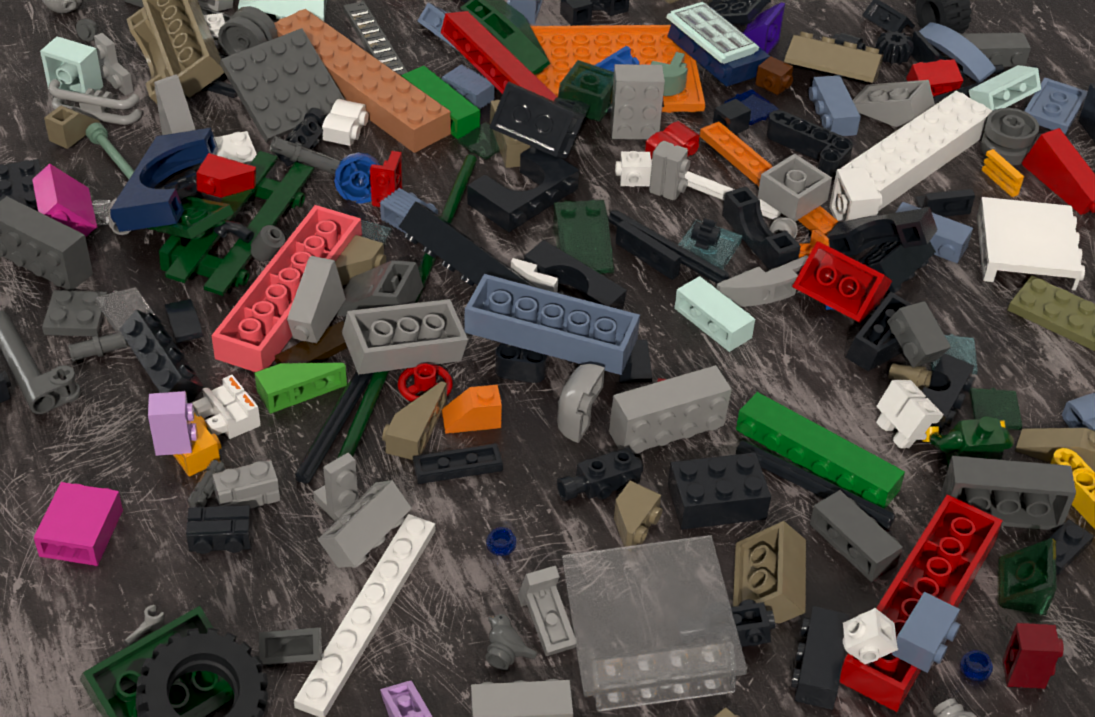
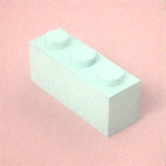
[969,65,1041,111]
[675,276,755,352]

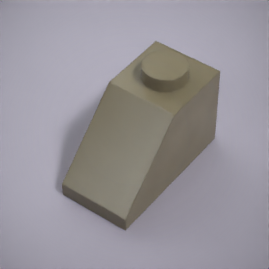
[335,235,386,286]

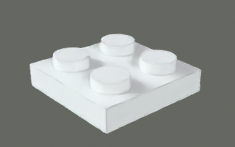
[214,131,257,165]

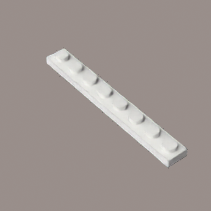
[294,514,435,717]

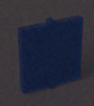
[724,89,779,126]

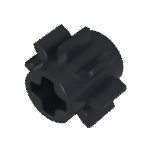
[691,218,721,250]

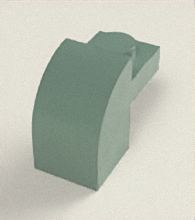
[650,52,688,96]

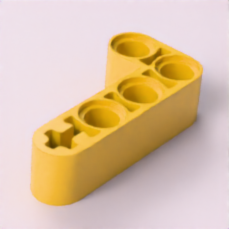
[1050,448,1095,529]

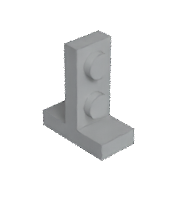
[313,453,358,522]
[518,565,577,656]

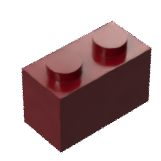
[1002,623,1064,689]

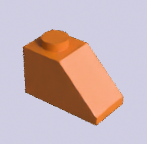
[442,385,502,434]

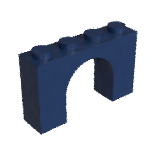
[667,8,770,87]

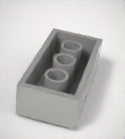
[342,299,468,375]
[609,365,732,454]

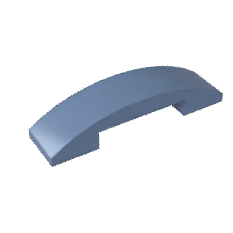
[919,23,996,83]

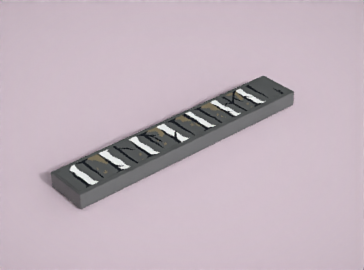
[343,1,407,76]

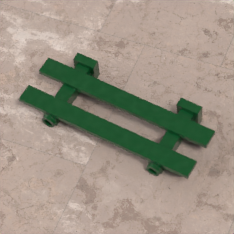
[159,151,314,296]

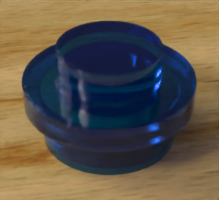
[486,527,516,556]
[960,650,993,681]

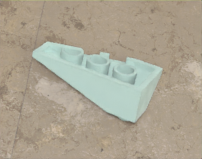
[238,0,327,21]

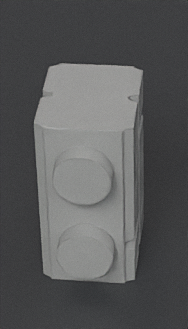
[649,141,690,200]
[212,459,280,508]

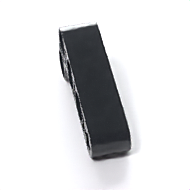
[767,110,853,180]
[495,343,551,383]

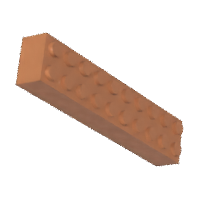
[274,9,451,153]

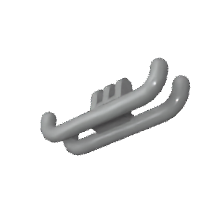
[48,79,142,125]

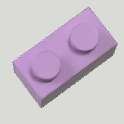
[148,391,197,456]

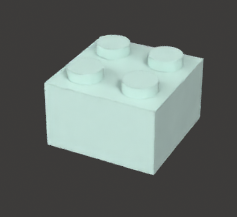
[40,36,103,93]

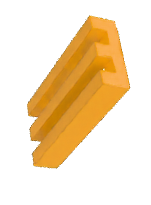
[982,149,1024,197]

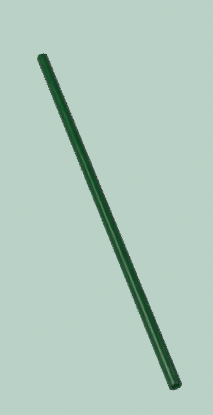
[337,155,477,459]

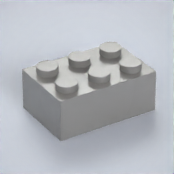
[610,64,665,139]

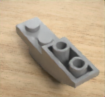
[716,255,808,307]

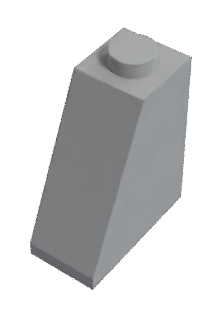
[287,256,346,343]

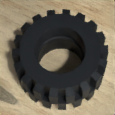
[915,0,972,34]

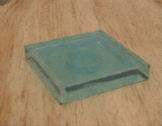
[679,219,742,270]

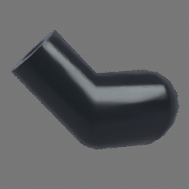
[214,220,254,243]

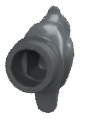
[485,614,537,670]

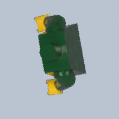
[922,416,1014,467]

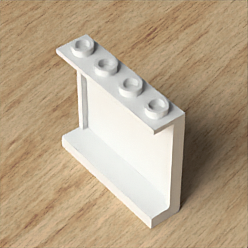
[977,197,1085,290]

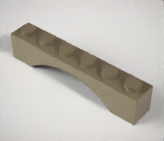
[127,7,170,104]

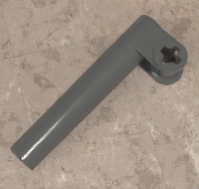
[0,310,81,414]

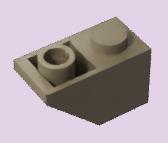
[44,106,100,149]
[614,481,663,553]

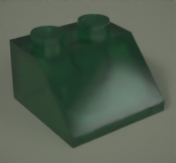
[558,60,614,122]

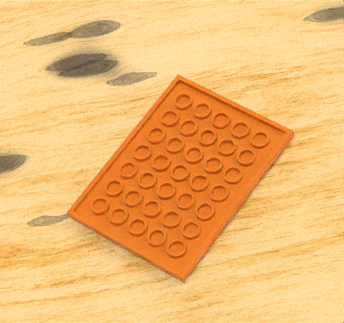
[530,25,705,113]

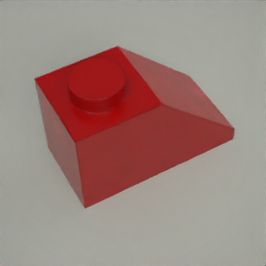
[197,153,256,198]

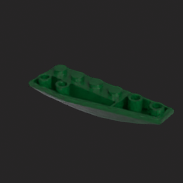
[460,0,550,75]

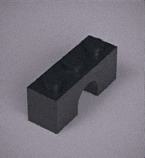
[560,0,629,26]
[922,354,975,434]

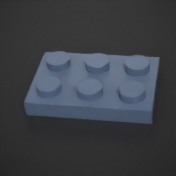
[1024,78,1088,134]

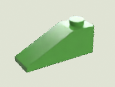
[255,363,347,414]

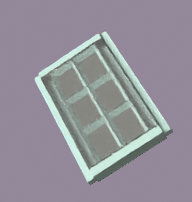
[666,2,759,64]

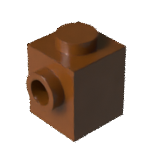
[756,56,793,95]

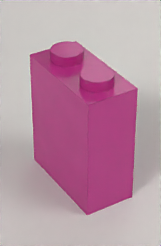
[32,164,97,237]
[34,482,123,566]

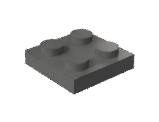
[42,290,109,336]

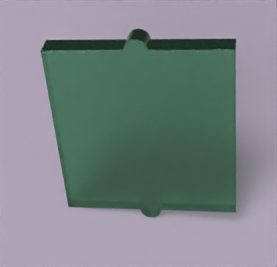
[458,122,500,160]
[970,388,1023,430]

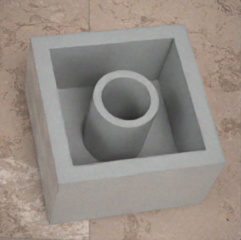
[758,154,832,222]

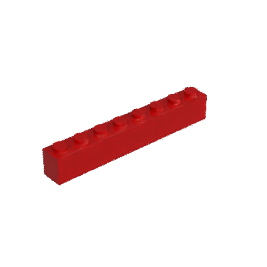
[440,11,558,101]

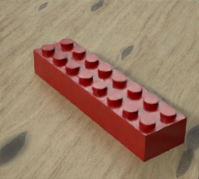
[840,495,1003,712]

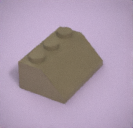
[733,521,806,623]

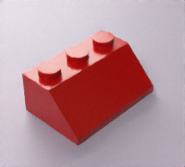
[792,241,892,323]

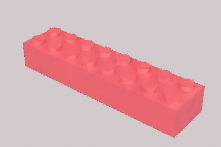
[211,205,362,372]

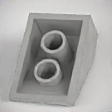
[853,80,935,127]

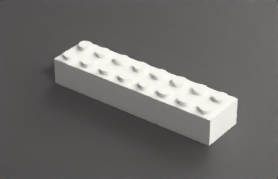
[841,91,993,211]

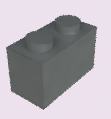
[887,301,951,368]

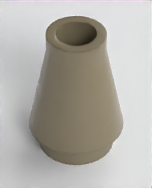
[888,363,932,391]

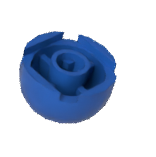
[334,152,380,204]

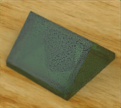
[998,538,1057,615]

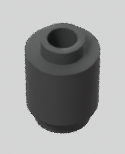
[251,225,285,262]

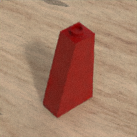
[1022,128,1095,215]

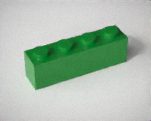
[401,66,481,139]

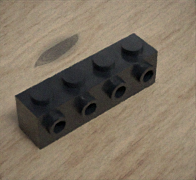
[119,309,205,403]

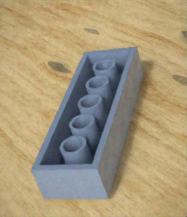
[465,274,640,375]

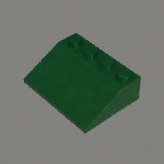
[80,606,234,717]

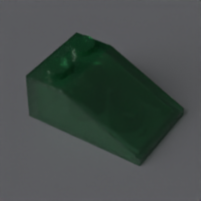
[553,200,614,274]

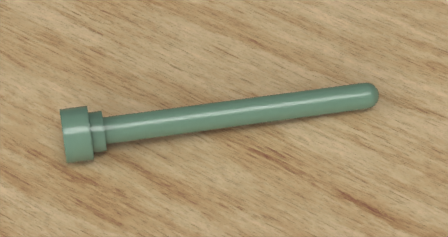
[86,123,134,179]

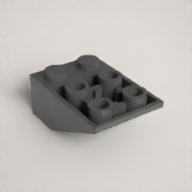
[335,260,423,316]

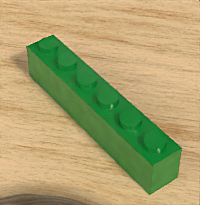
[736,392,905,508]

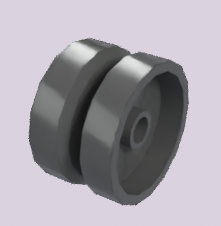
[218,6,278,56]
[980,108,1039,165]

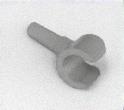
[124,605,164,646]

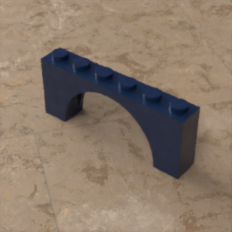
[110,128,218,232]

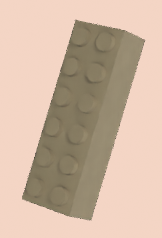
[142,0,225,98]

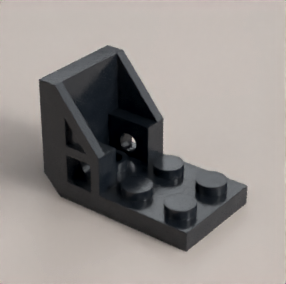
[489,81,590,159]

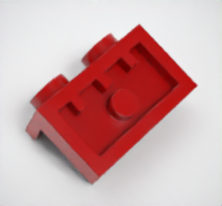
[370,151,403,207]

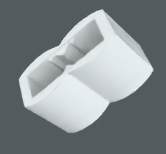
[322,99,369,146]

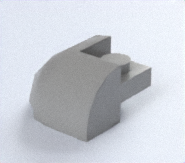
[557,364,605,443]

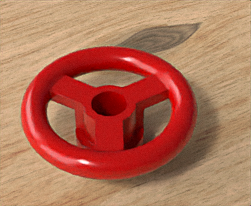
[398,363,453,402]

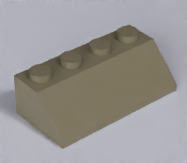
[784,31,884,83]

